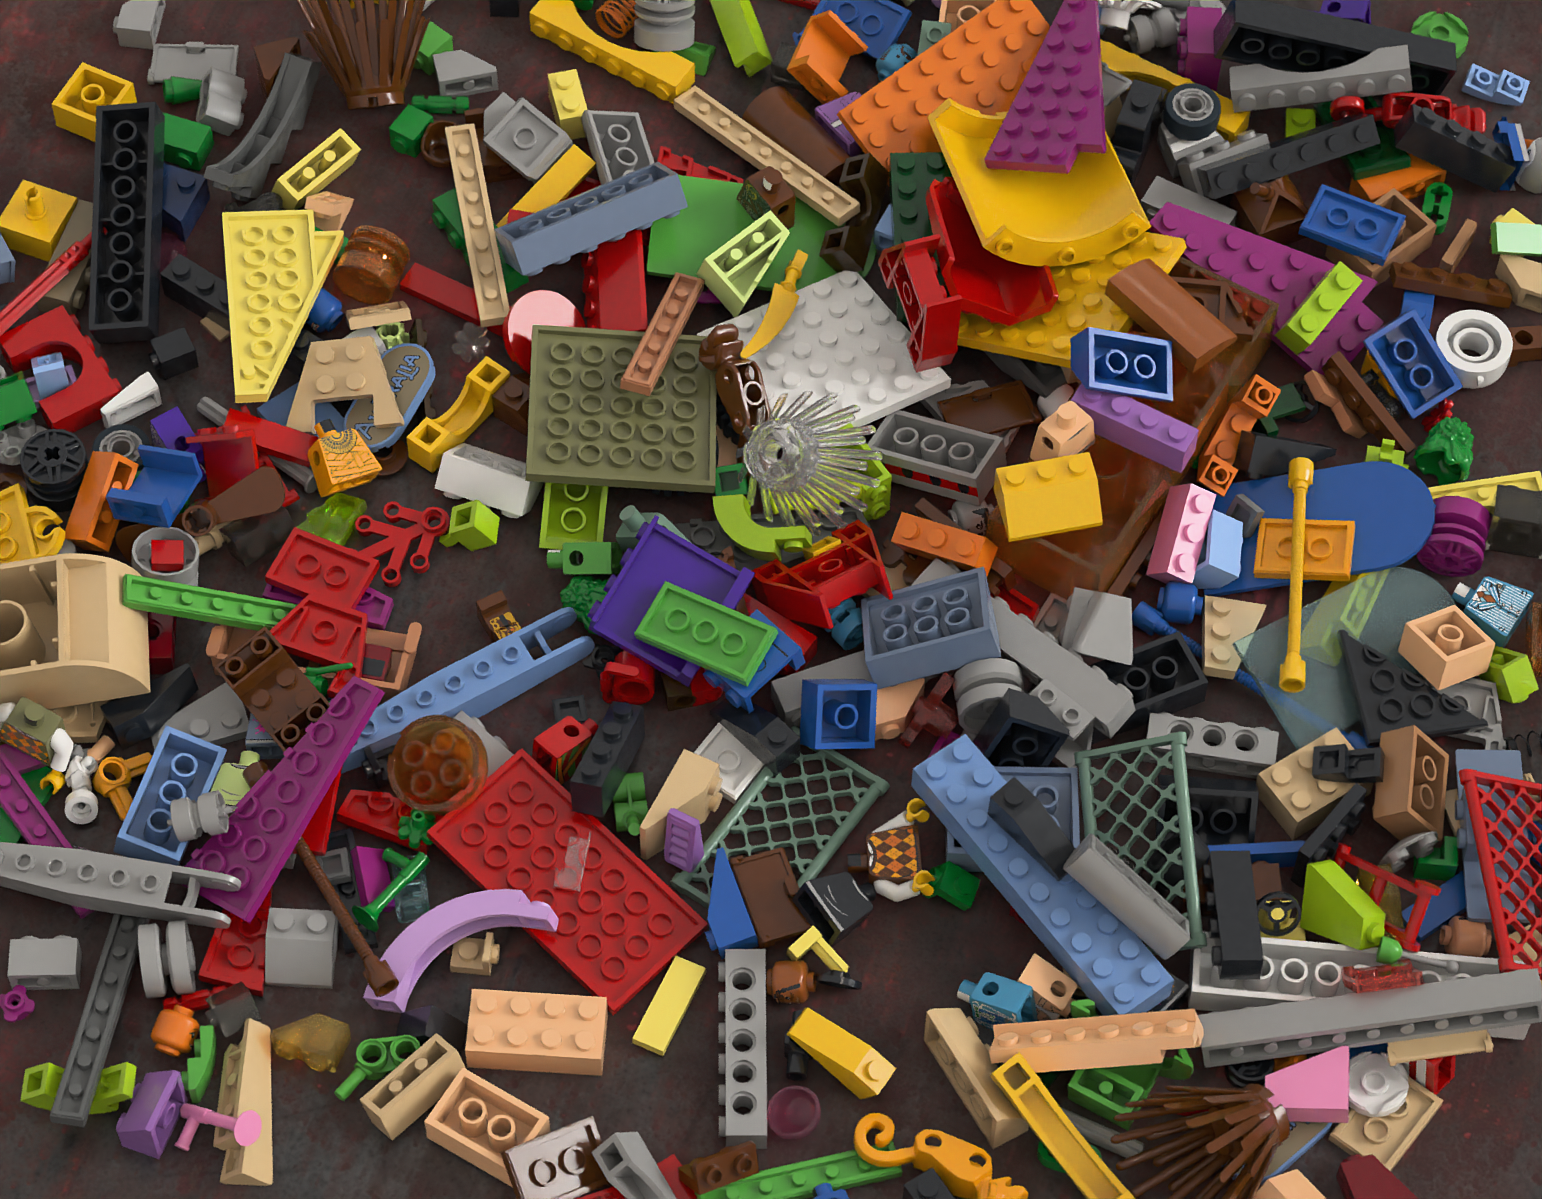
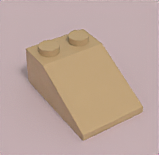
[640,749,723,860]

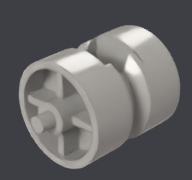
[1123,8,1179,55]
[167,790,233,842]

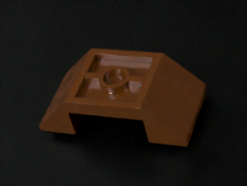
[214,626,330,752]

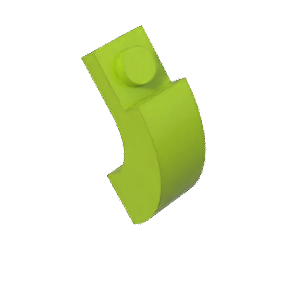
[713,494,812,562]
[20,1062,137,1114]

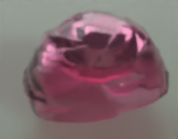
[767,1086,821,1140]

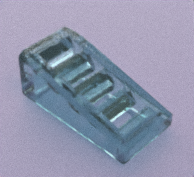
[392,855,430,923]

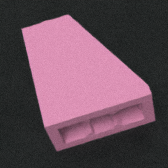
[1265,1046,1350,1123]

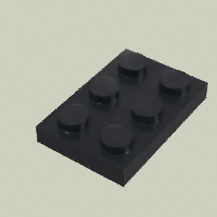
[1291,783,1367,888]

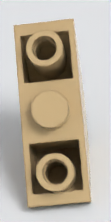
[1495,254,1542,313]

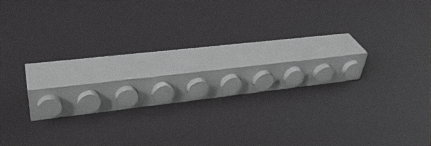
[1198,968,1542,1068]

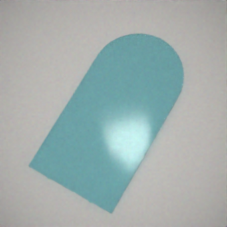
[1232,567,1458,750]

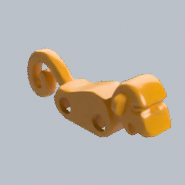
[853,1113,1028,1199]

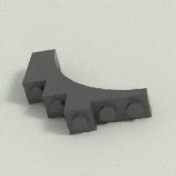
[203,52,322,202]

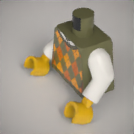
[0,697,73,795]

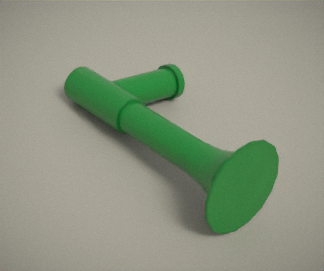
[352,847,430,932]

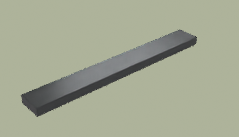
[50,914,149,1127]

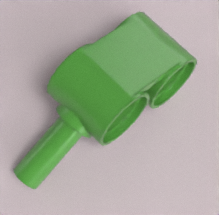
[613,772,648,835]
[334,1035,420,1101]

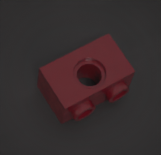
[147,611,177,674]

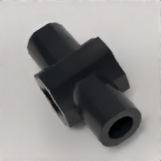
[784,1010,813,1081]

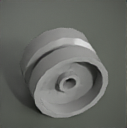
[952,658,1025,734]
[138,919,196,999]

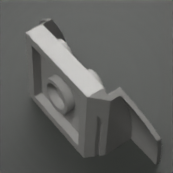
[483,92,573,183]

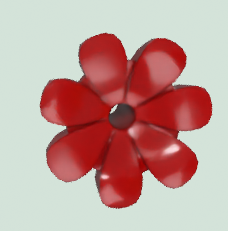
[1421,398,1454,433]

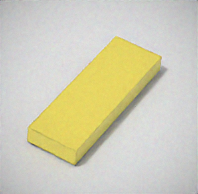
[632,956,706,1056]

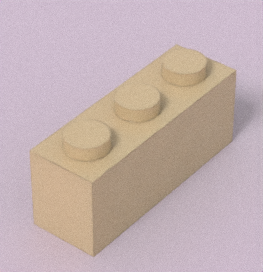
[360,1033,466,1141]

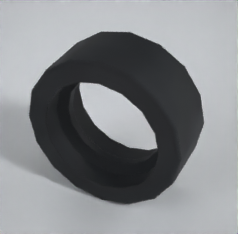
[1146,831,1210,890]

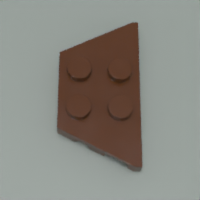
[1132,276,1254,342]

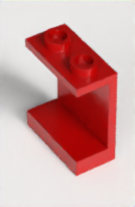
[185,425,259,502]

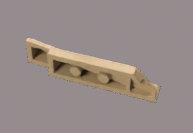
[213,1018,273,1186]

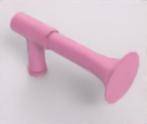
[174,1103,262,1152]

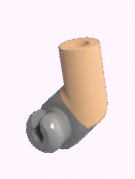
[69,735,115,764]

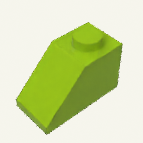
[1478,645,1539,704]

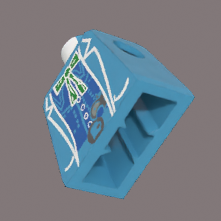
[957,972,1038,1031]

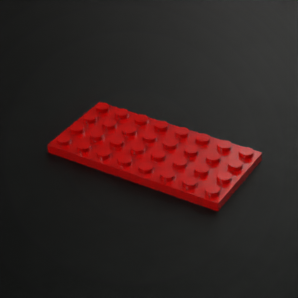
[427,748,708,1016]

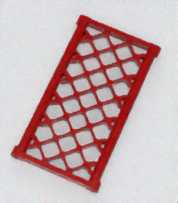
[1458,769,1542,980]

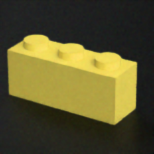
[270,128,361,210]

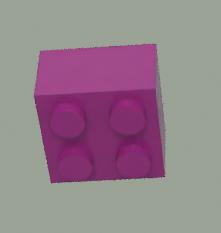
[1176,7,1222,91]

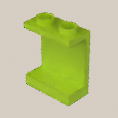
[823,423,892,522]

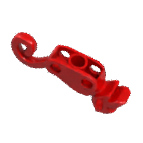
[1330,92,1486,134]

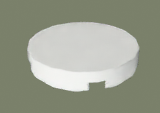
[1349,1051,1409,1117]

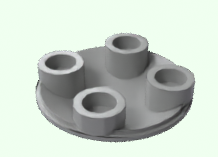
[0,418,47,465]
[1379,831,1438,873]

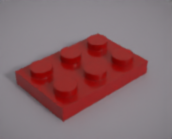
[265,527,380,609]

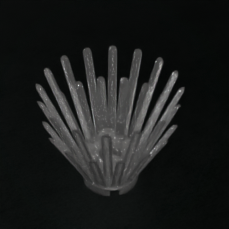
[736,391,883,536]

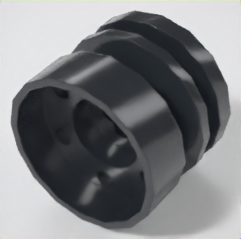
[20,429,89,512]

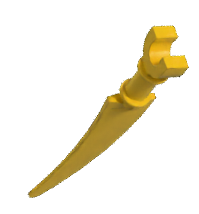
[739,249,808,359]

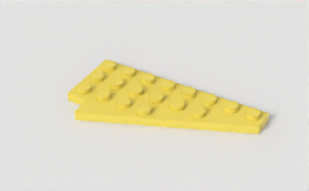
[222,209,344,403]

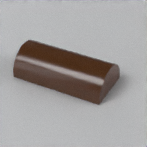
[742,86,851,186]

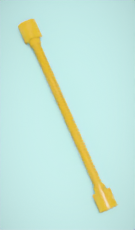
[1279,457,1314,693]

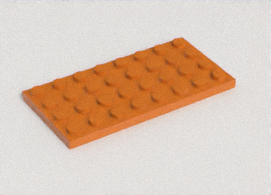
[836,0,1050,187]

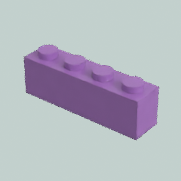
[1071,383,1199,473]

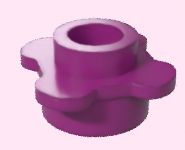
[0,985,35,1022]

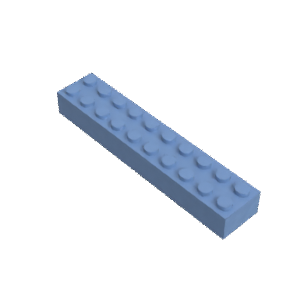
[911,734,1174,1016]

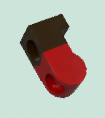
[661,667,723,712]

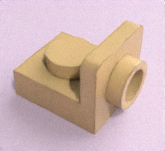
[450,932,500,976]

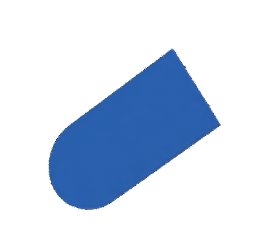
[1203,461,1436,597]

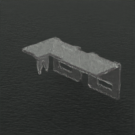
[553,831,591,892]

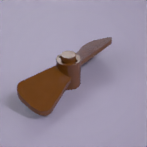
[116,466,285,563]

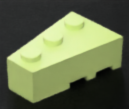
[697,210,790,317]

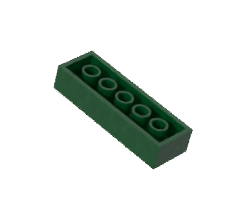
[889,152,952,323]

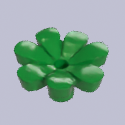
[398,808,436,849]

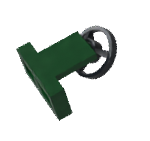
[1241,380,1321,436]

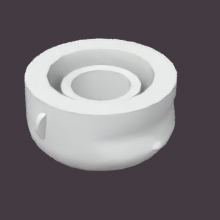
[1435,309,1513,389]

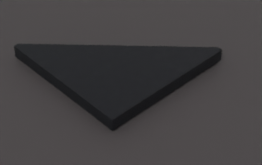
[1337,629,1488,747]

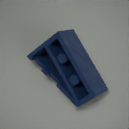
[162,163,210,243]

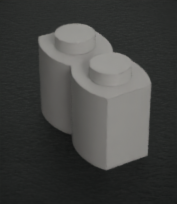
[196,67,247,136]

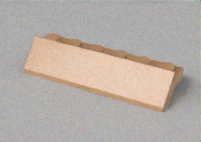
[989,1009,1204,1073]

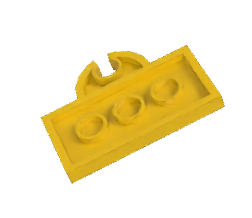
[0,483,66,564]

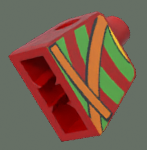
[532,716,599,785]

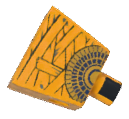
[307,419,382,498]

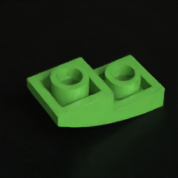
[182,1025,217,1104]

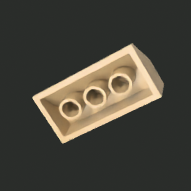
[924,1008,1029,1149]

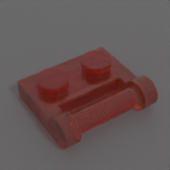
[1342,959,1424,993]

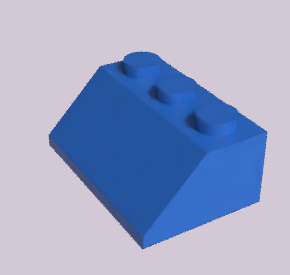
[1363,308,1463,419]
[1070,327,1173,403]

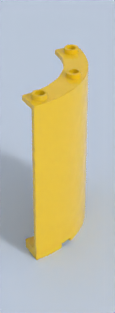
[927,98,1151,267]

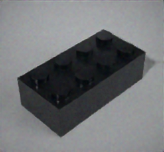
[1089,631,1208,745]

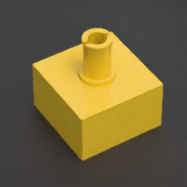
[0,180,78,262]

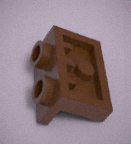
[678,1141,759,1195]

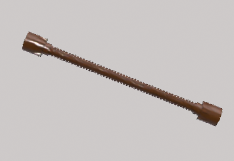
[242,761,399,997]

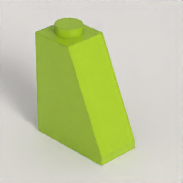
[1300,859,1386,950]

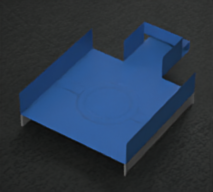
[1492,117,1530,191]

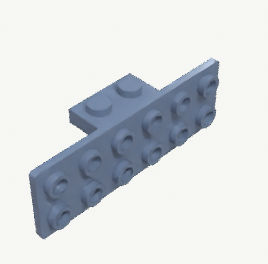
[1455,749,1535,923]

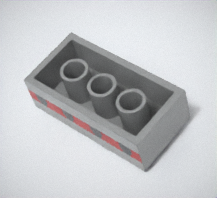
[867,410,1007,506]

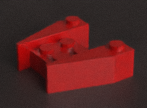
[878,234,962,373]
[752,520,894,629]

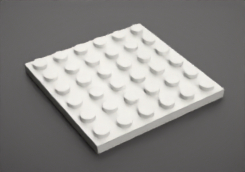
[697,270,951,457]

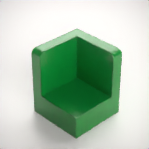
[1413,836,1458,881]

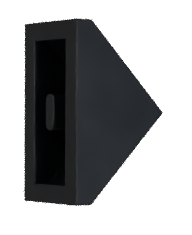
[396,1005,467,1055]

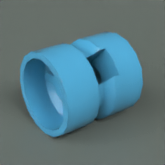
[822,598,864,650]

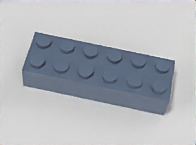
[494,162,688,276]

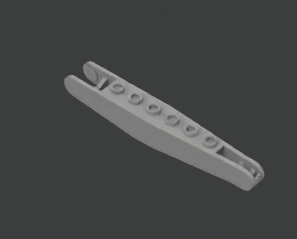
[0,842,241,929]

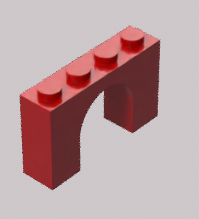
[0,305,123,433]

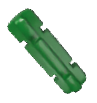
[411,95,469,114]

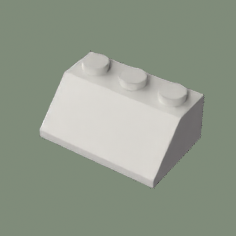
[435,443,544,518]

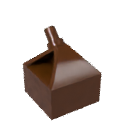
[1229,175,1309,245]

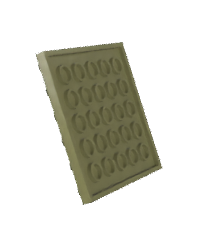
[525,324,717,493]

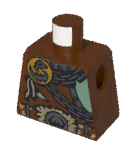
[737,166,796,230]

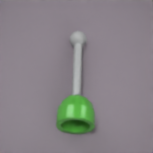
[1376,936,1459,974]

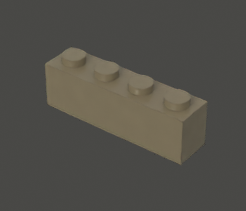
[37,199,93,315]

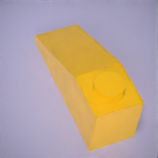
[787,1007,896,1099]

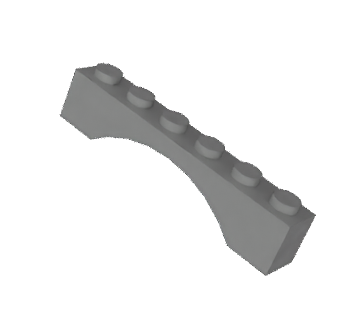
[1229,45,1412,113]
[591,1132,677,1199]

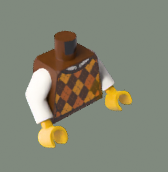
[847,798,935,902]

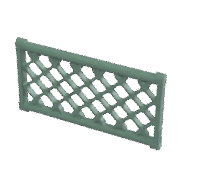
[669,726,890,940]
[1074,731,1207,955]

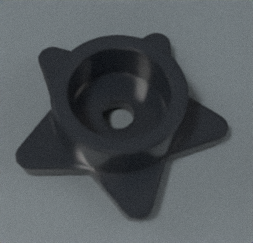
[583,643,621,680]

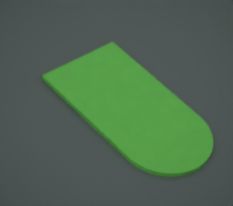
[646,175,877,291]

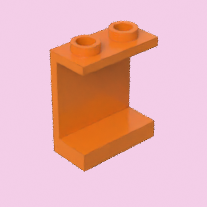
[787,10,868,104]

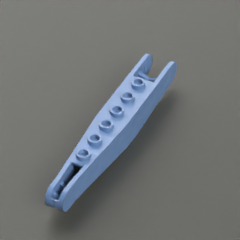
[341,607,595,774]

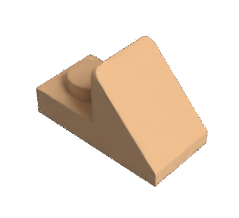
[304,191,354,231]

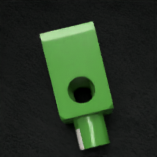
[547,542,623,575]

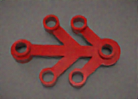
[349,501,450,587]

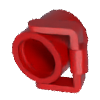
[600,651,655,705]

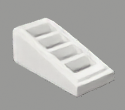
[100,372,162,429]

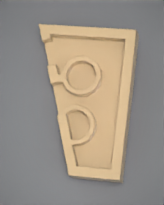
[1202,595,1267,680]

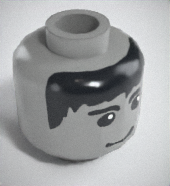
[948,500,996,536]

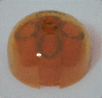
[387,715,489,816]

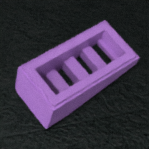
[664,808,704,873]

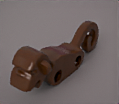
[699,323,776,489]

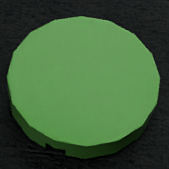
[1411,11,1468,59]

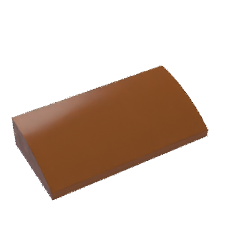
[1105,258,1238,373]

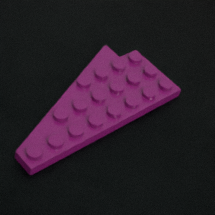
[984,0,1106,174]
[1149,201,1384,376]

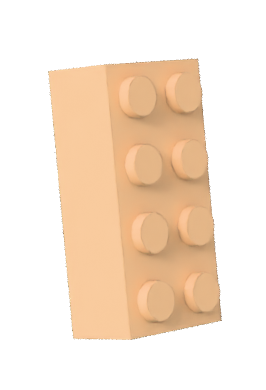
[465,989,608,1076]

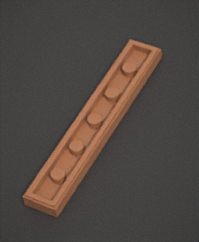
[620,272,705,396]

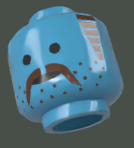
[876,44,918,82]

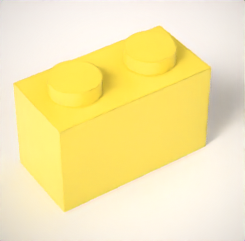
[548,69,587,140]

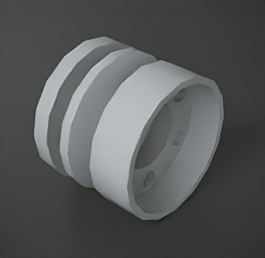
[634,0,695,51]
[131,527,199,587]

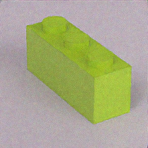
[1274,261,1363,355]

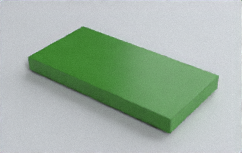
[634,581,778,687]

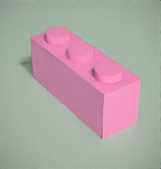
[1146,483,1216,584]

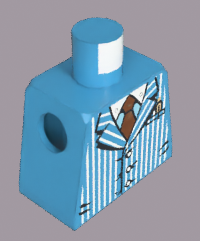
[1451,576,1534,648]

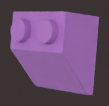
[116,1070,188,1159]

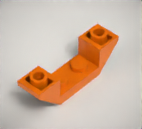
[1196,374,1281,497]

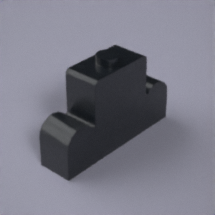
[1113,79,1168,187]

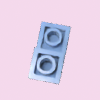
[1461,63,1530,106]

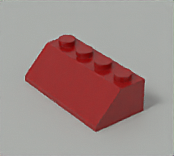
[581,230,648,332]

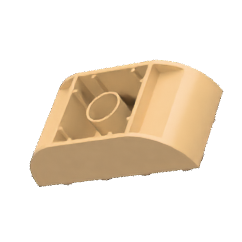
[0,553,150,710]

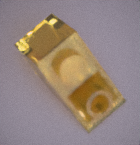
[270,1013,351,1073]

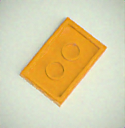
[1253,518,1355,581]

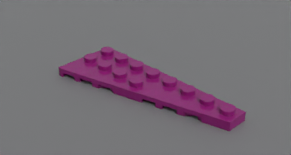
[180,676,385,923]

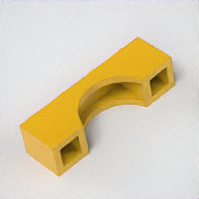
[406,356,511,473]

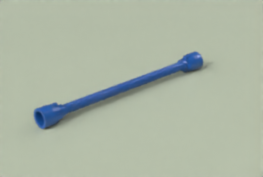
[1132,601,1375,749]

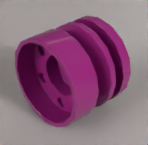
[1417,496,1491,577]

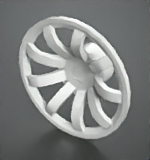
[1098,0,1162,30]

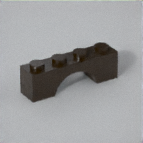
[819,153,889,273]

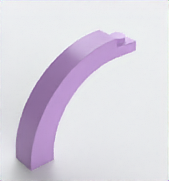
[363,889,559,1013]

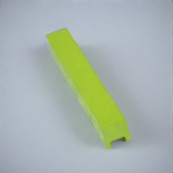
[710,0,774,77]

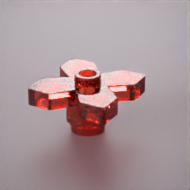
[897,672,959,749]

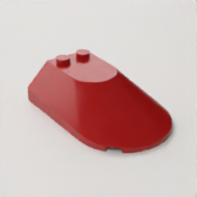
[925,177,1059,326]

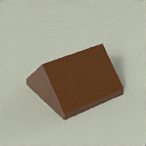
[254,36,301,101]

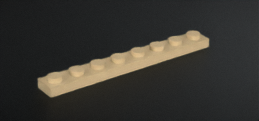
[674,86,860,227]
[445,123,510,327]

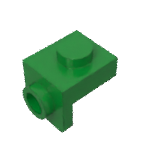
[923,861,980,911]

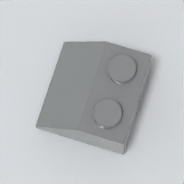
[265,907,339,989]

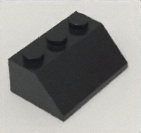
[973,688,1069,767]
[1155,774,1259,846]

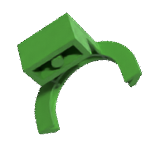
[1068,999,1193,1130]

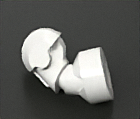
[65,756,98,824]

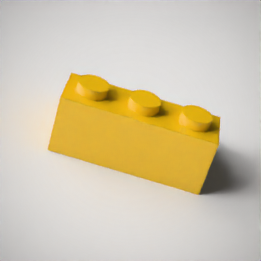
[994,452,1103,542]

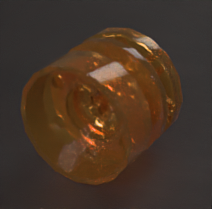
[332,225,410,305]

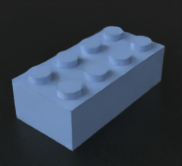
[113,725,227,866]

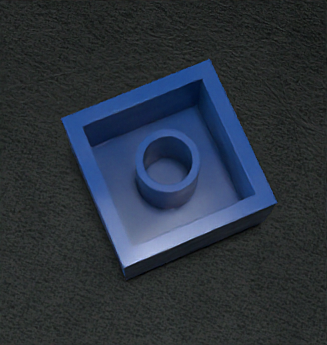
[800,679,877,749]

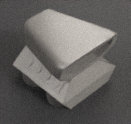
[1059,587,1133,665]

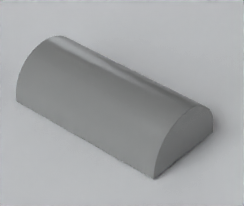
[581,110,654,185]
[1063,833,1190,960]

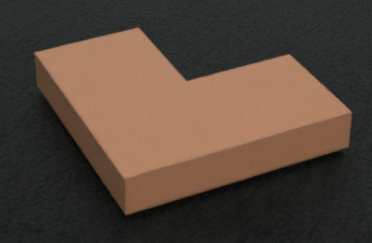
[1304,370,1368,439]

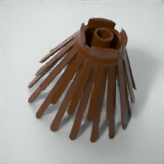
[296,0,431,110]
[1110,1084,1290,1199]

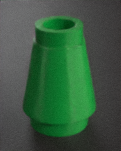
[163,76,202,105]

